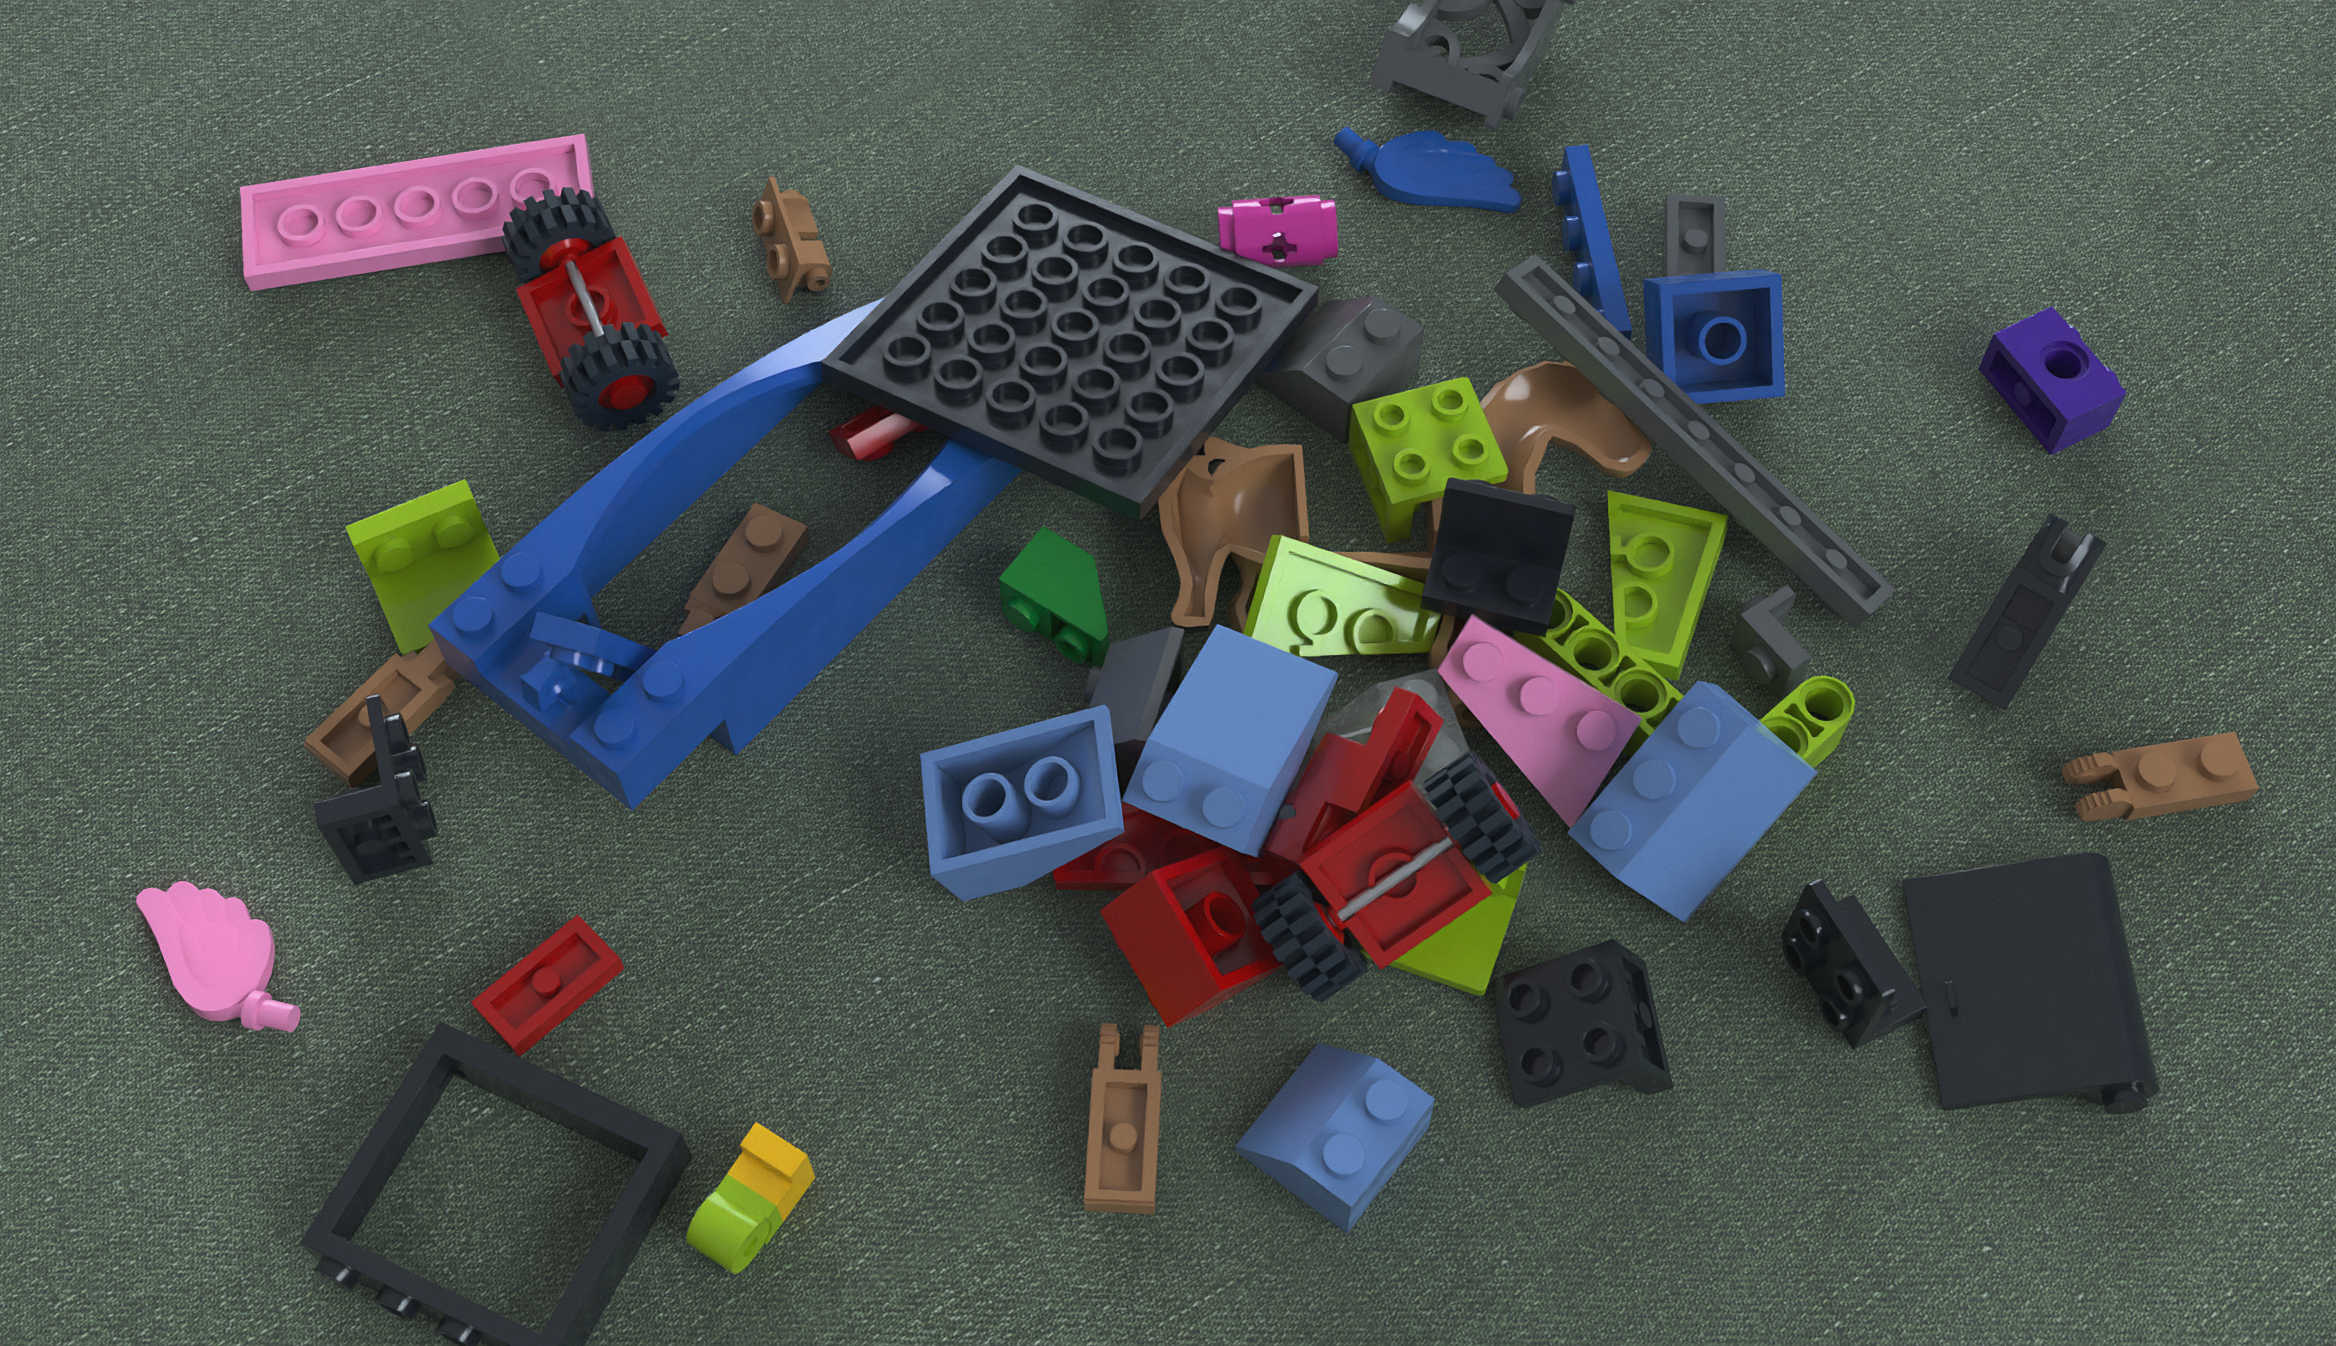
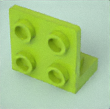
[1348,377,1508,543]
[345,479,500,656]
[1359,823,1529,996]

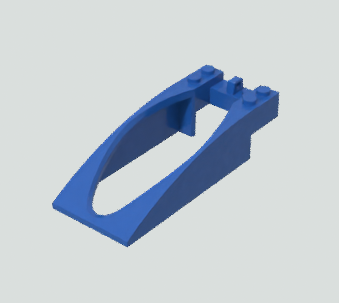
[428,298,1022,811]

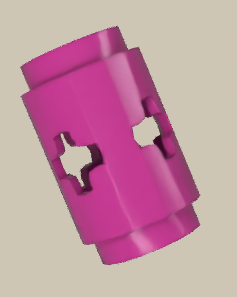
[1217,195,1338,268]

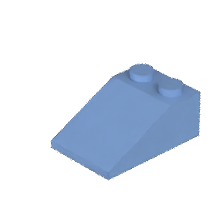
[1122,624,1339,858]
[920,704,1124,901]

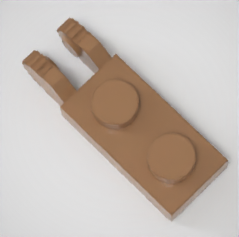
[2061,732,2259,822]
[1084,1023,1162,1214]

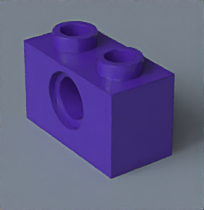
[1978,306,2127,455]

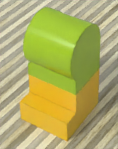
[686,1122,816,1274]

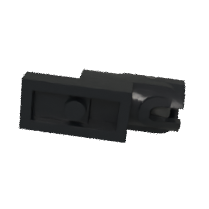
[1948,513,2107,710]

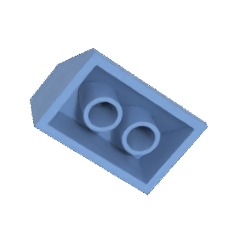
[1567,681,1818,922]

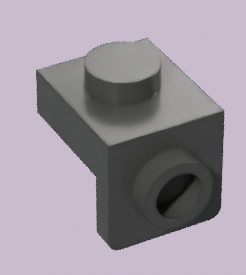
[1729,585,1811,700]

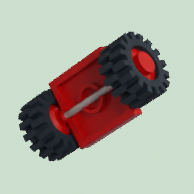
[502,187,680,431]
[1251,750,1542,1003]

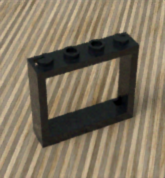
[300,1022,692,1346]

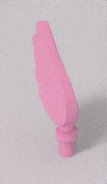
[136,881,301,1032]

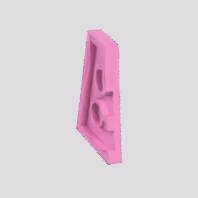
[1438,614,1642,829]

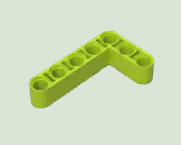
[1512,588,1855,768]

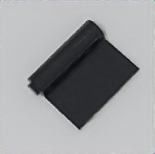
[1902,852,2160,1114]

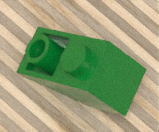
[998,526,1109,667]

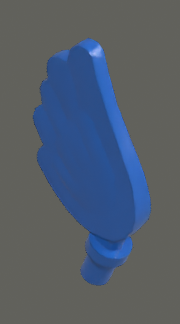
[1333,127,1522,214]

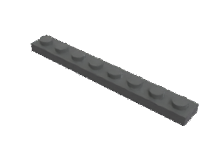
[1493,254,1896,630]

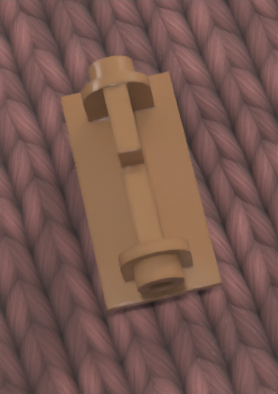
[752,177,833,303]

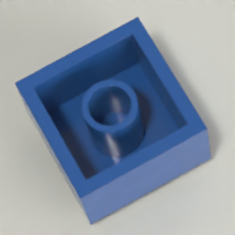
[1643,269,1785,404]

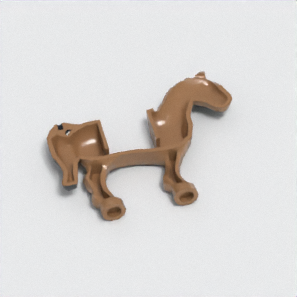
[1158,361,1652,728]

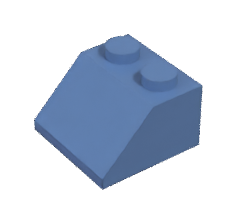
[1235,1043,1435,1233]

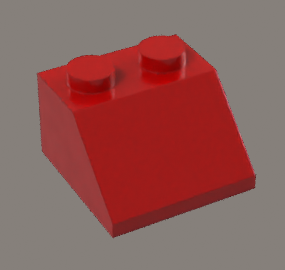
[1100,845,1285,1028]

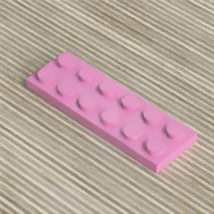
[240,134,595,291]

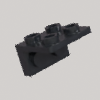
[1420,477,1576,638]
[314,694,438,885]
[1781,878,1928,1050]
[1492,939,1673,1109]

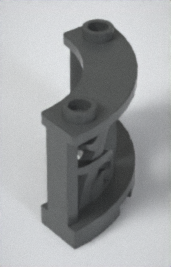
[1369,0,1577,130]

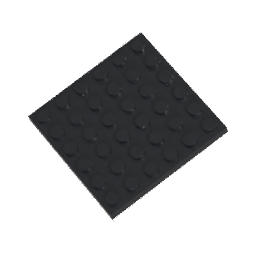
[821,164,1319,522]

